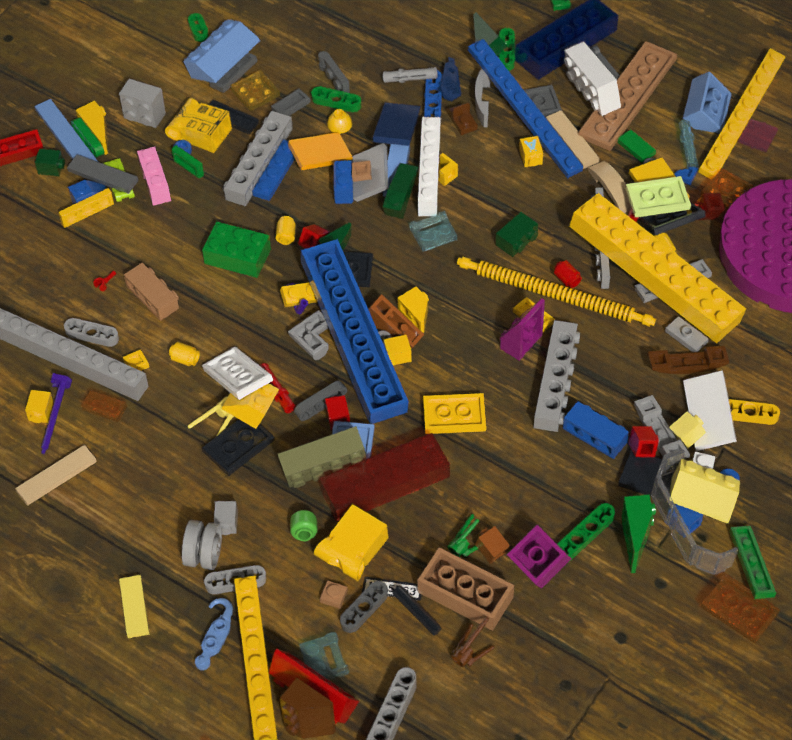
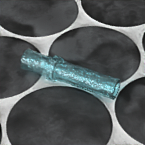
[679,120,699,169]

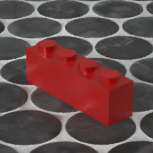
[0,129,43,166]

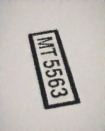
[362,577,422,601]

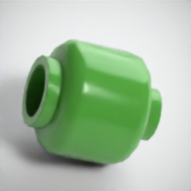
[290,510,317,541]

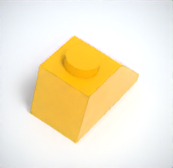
[398,286,429,333]

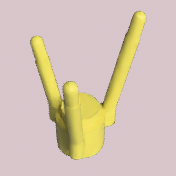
[188,397,234,436]

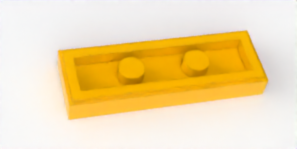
[58,188,114,228]

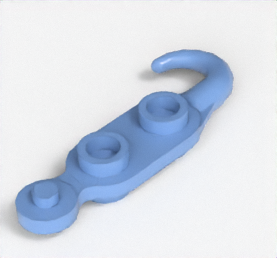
[195,598,233,670]

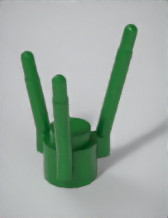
[447,514,479,558]

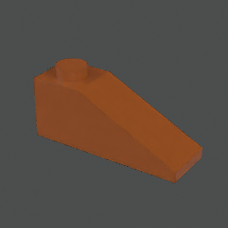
[368,294,424,348]

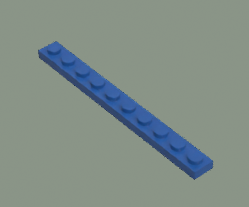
[468,39,583,178]

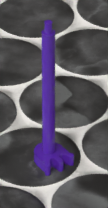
[41,373,72,454]

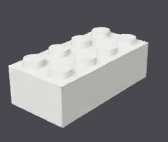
[564,42,621,116]

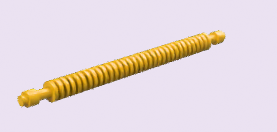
[457,257,656,327]

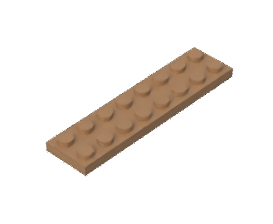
[578,41,677,151]

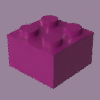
[507,525,572,589]

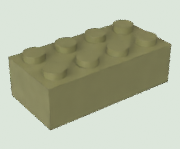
[278,426,367,488]

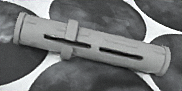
[383,67,438,83]

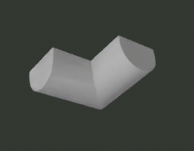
[288,310,329,360]

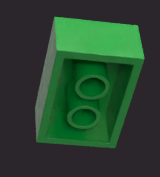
[202,222,271,278]

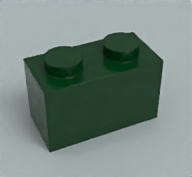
[496,212,538,257]

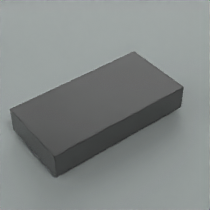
[271,88,310,116]

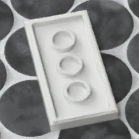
[202,347,273,400]
[683,371,737,451]

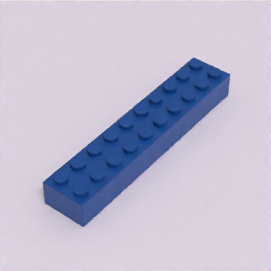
[301,239,409,424]

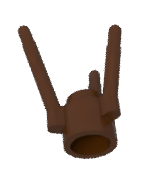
[451,617,494,667]

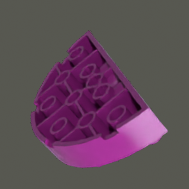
[719,179,792,313]

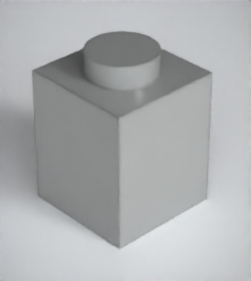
[214,501,238,535]

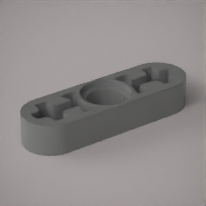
[294,381,347,421]
[340,581,388,633]

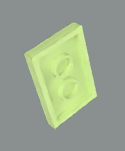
[626,176,691,218]

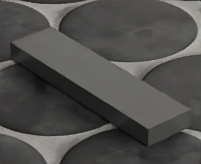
[67,155,139,194]

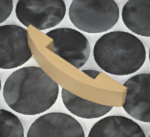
[588,161,631,215]

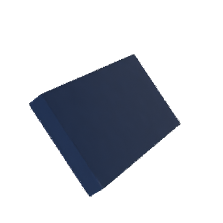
[373,103,420,146]

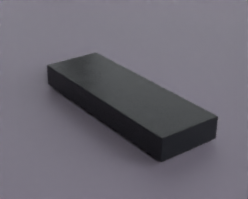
[209,99,259,135]

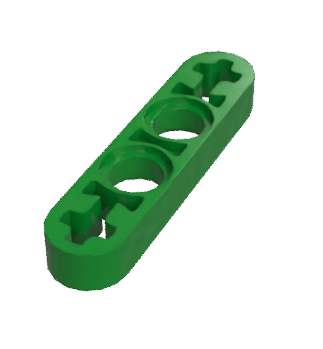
[558,503,615,562]

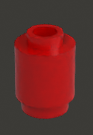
[554,260,582,288]

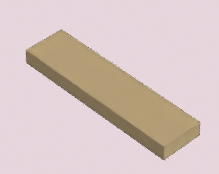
[546,111,599,169]
[15,445,97,506]

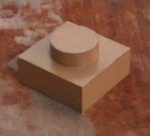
[352,160,372,182]
[320,581,348,609]

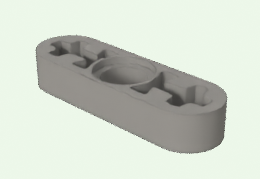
[64,318,119,347]
[204,566,266,594]

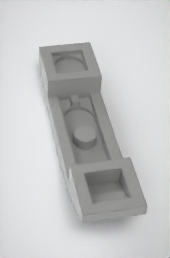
[475,69,490,127]
[634,395,690,464]

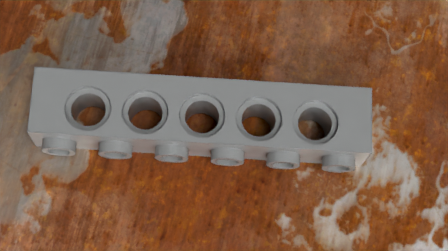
[223,111,292,206]
[534,320,580,432]

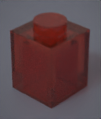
[694,193,725,220]

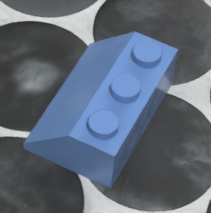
[683,71,732,134]

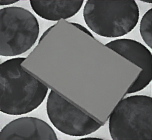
[352,143,388,202]

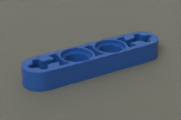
[424,70,442,123]

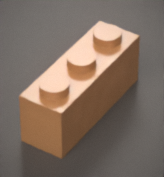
[124,263,179,321]

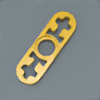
[729,399,780,425]

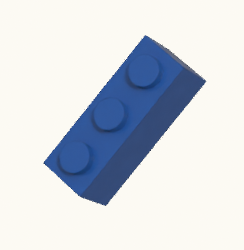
[563,402,629,459]

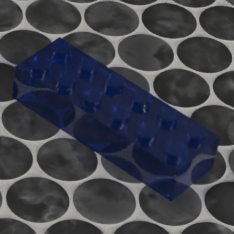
[515,0,618,80]

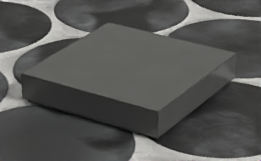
[524,85,562,118]

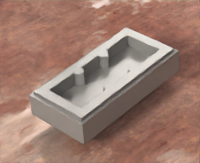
[665,317,709,353]

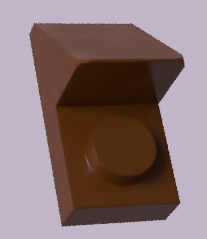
[446,102,477,135]

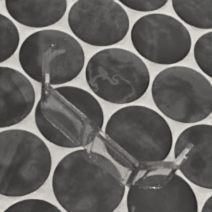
[651,450,738,575]

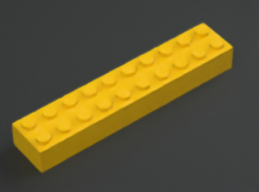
[569,193,746,344]

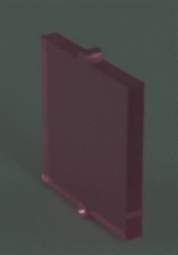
[738,119,778,152]

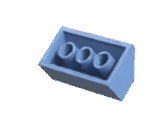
[183,20,260,83]

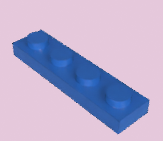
[252,139,295,201]

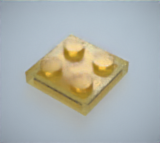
[230,70,280,112]

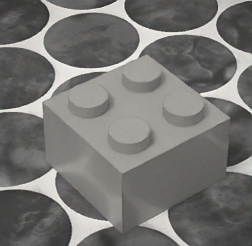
[119,79,166,128]

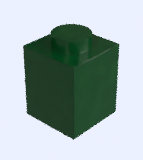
[35,149,65,176]

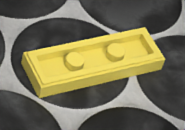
[119,575,149,638]

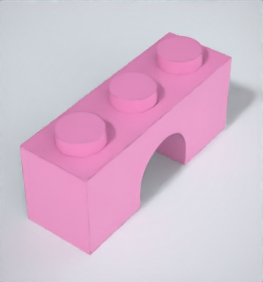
[137,147,171,206]

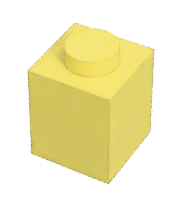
[669,411,706,448]

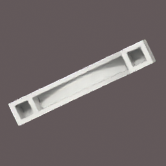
[418,117,441,216]

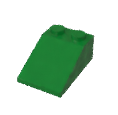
[621,495,656,573]

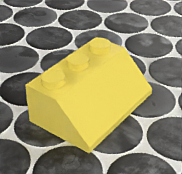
[669,458,740,523]

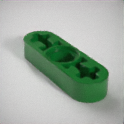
[499,28,515,71]
[311,86,361,112]
[71,117,105,158]

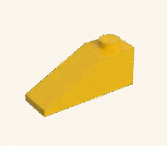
[76,101,108,155]

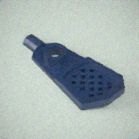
[440,57,461,102]

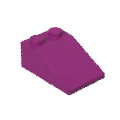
[500,298,545,361]

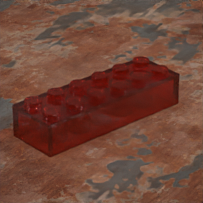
[320,433,450,523]

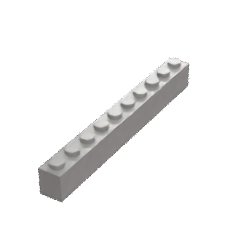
[0,308,149,401]

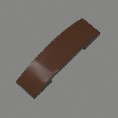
[647,346,729,374]

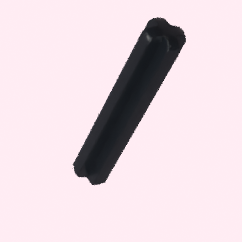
[392,586,442,636]

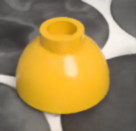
[327,109,352,134]

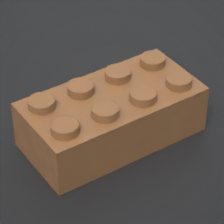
[418,548,514,631]

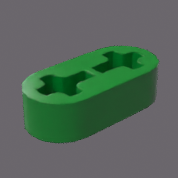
[188,13,209,42]

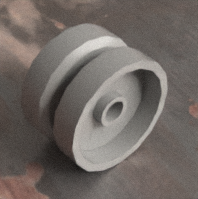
[182,520,222,570]

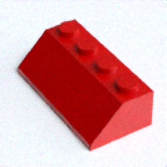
[269,649,359,724]

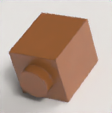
[475,526,510,564]

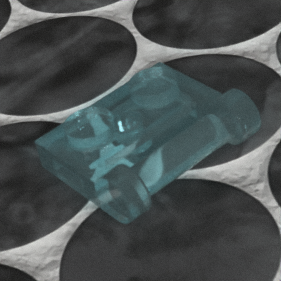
[409,211,457,252]
[299,632,350,680]

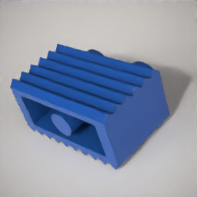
[334,160,353,204]

